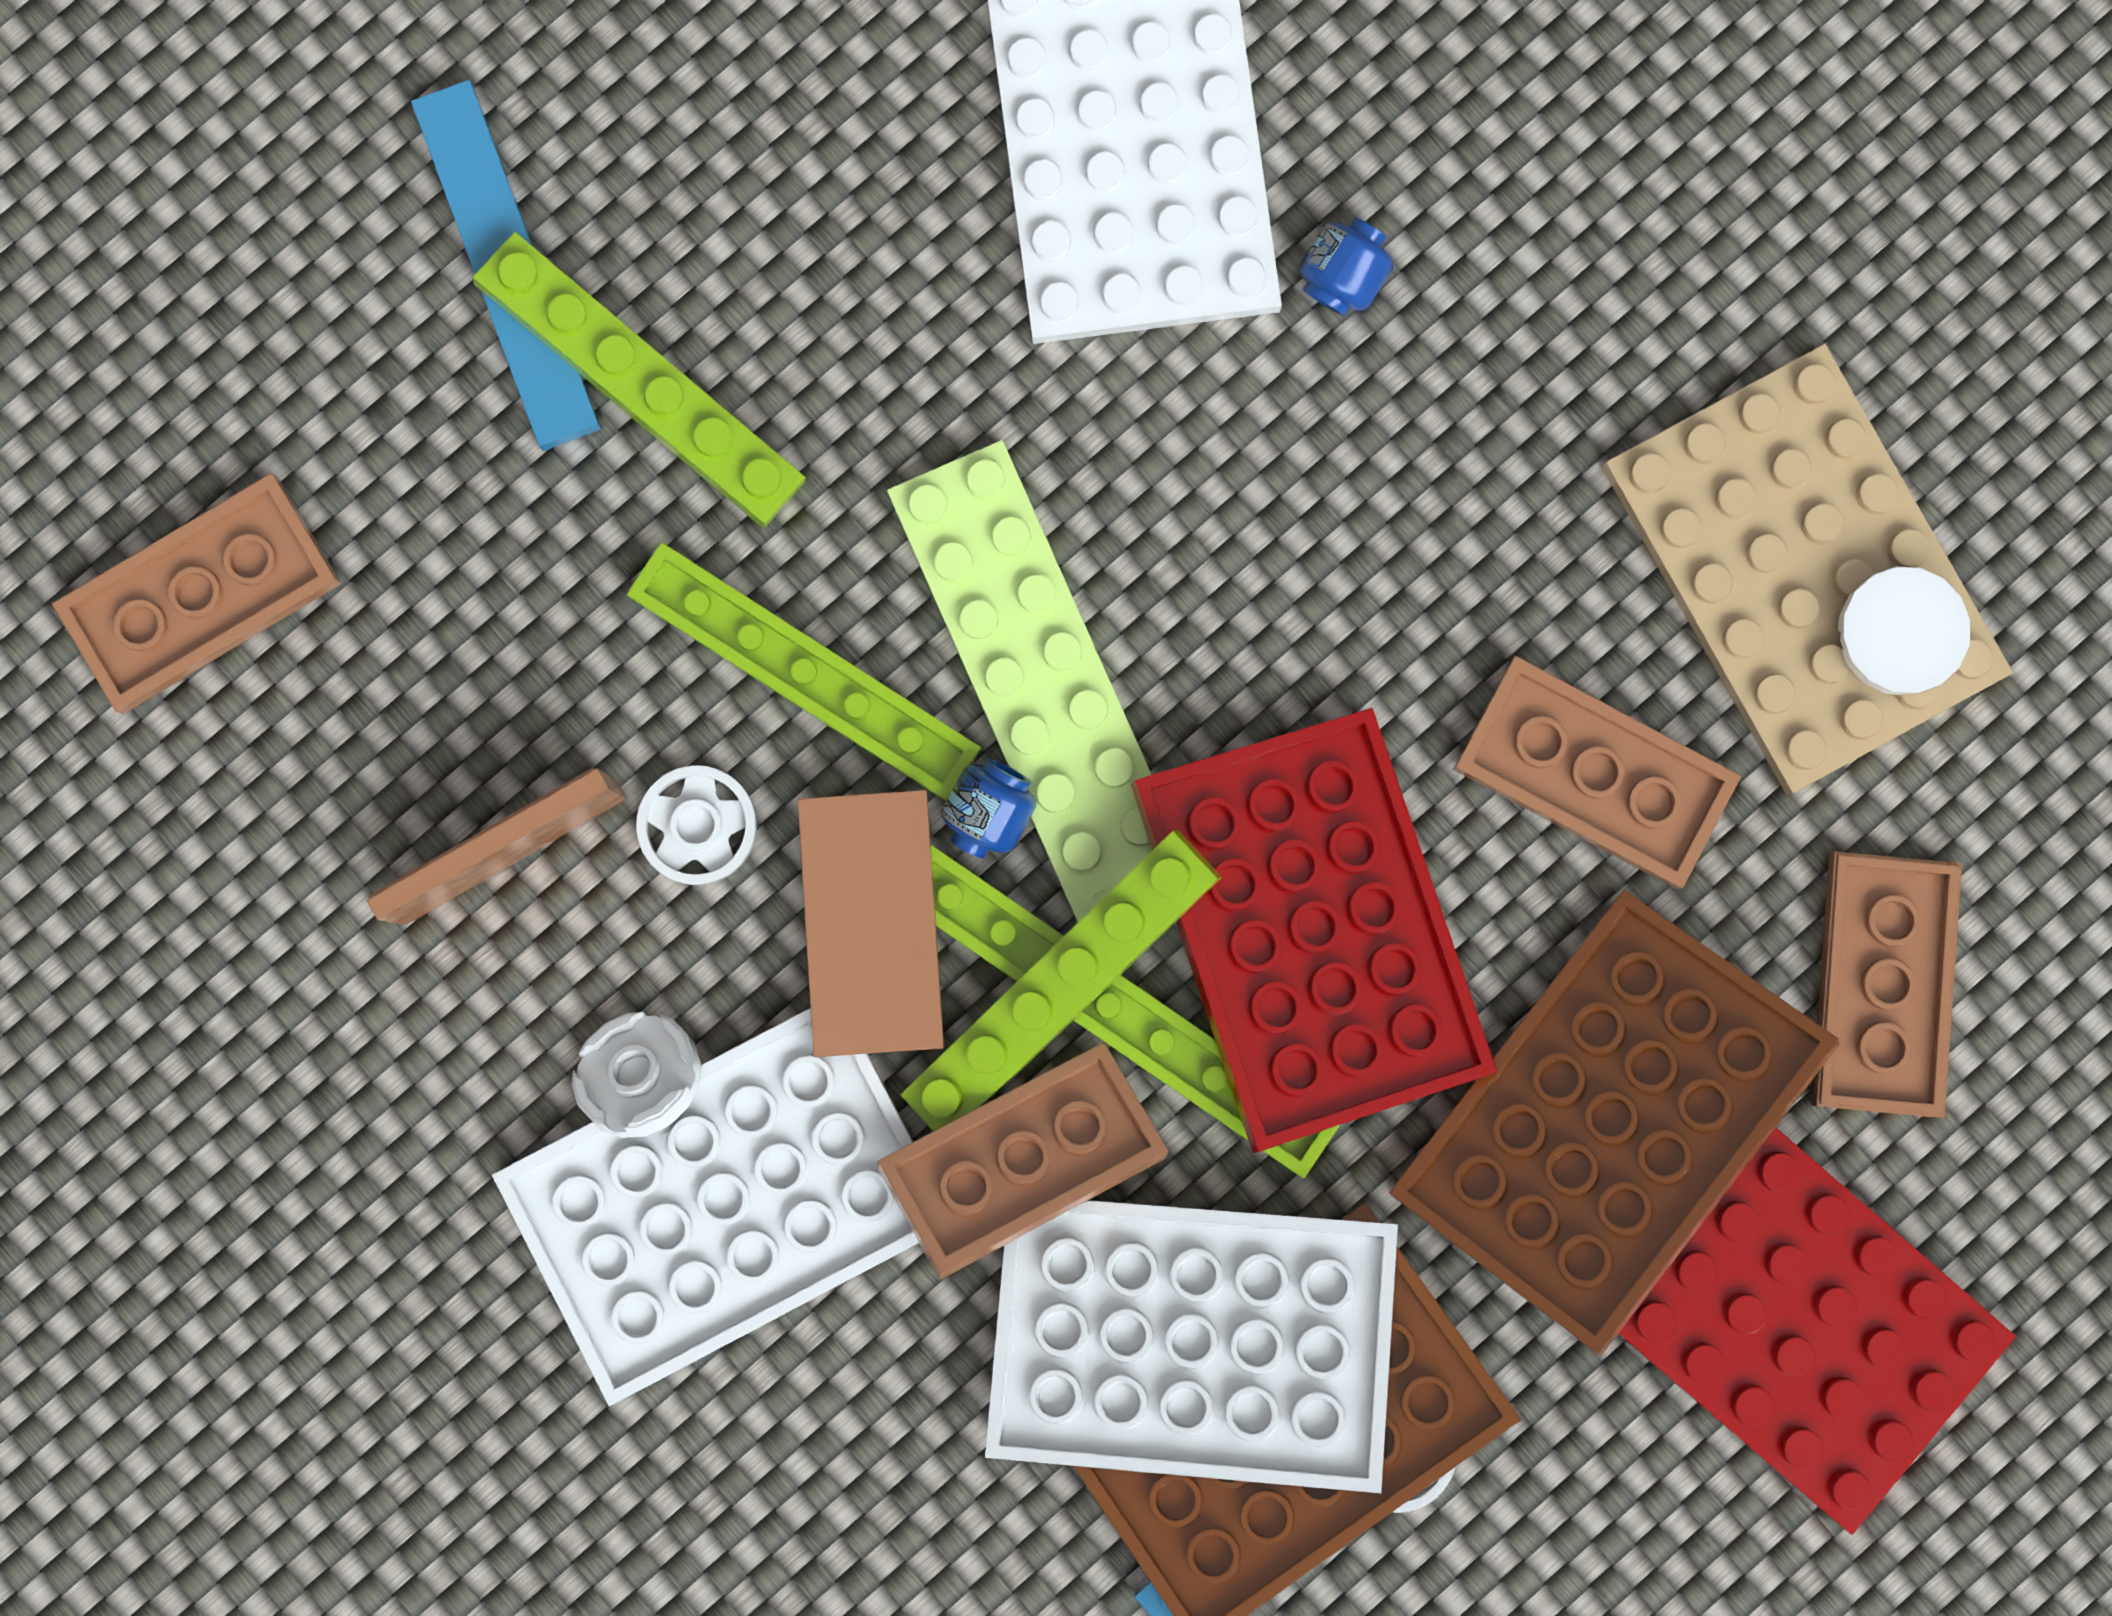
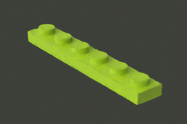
[473,232,806,529]
[626,542,982,802]
[900,830,1222,1131]

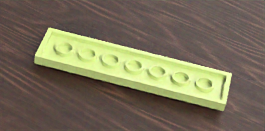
[887,440,1152,923]

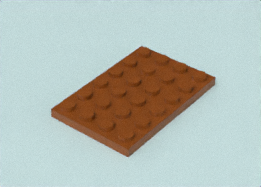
[1389,890,1839,1357]
[1074,1202,1521,1616]

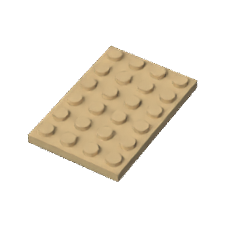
[1602,344,2013,795]

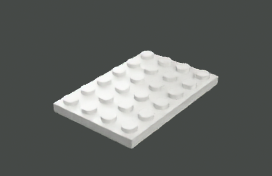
[987,0,1282,344]
[492,1008,919,1406]
[985,1201,1398,1494]

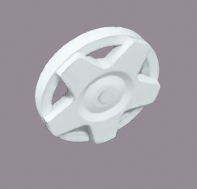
[636,765,757,885]

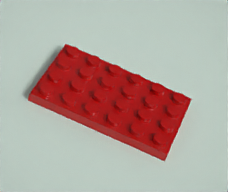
[1130,707,1497,1153]
[1618,1128,2016,1535]

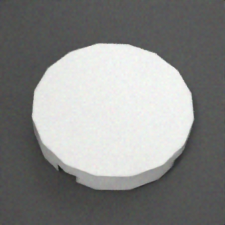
[1838,567,1970,695]
[571,1012,701,1138]

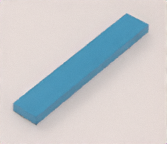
[411,79,601,451]

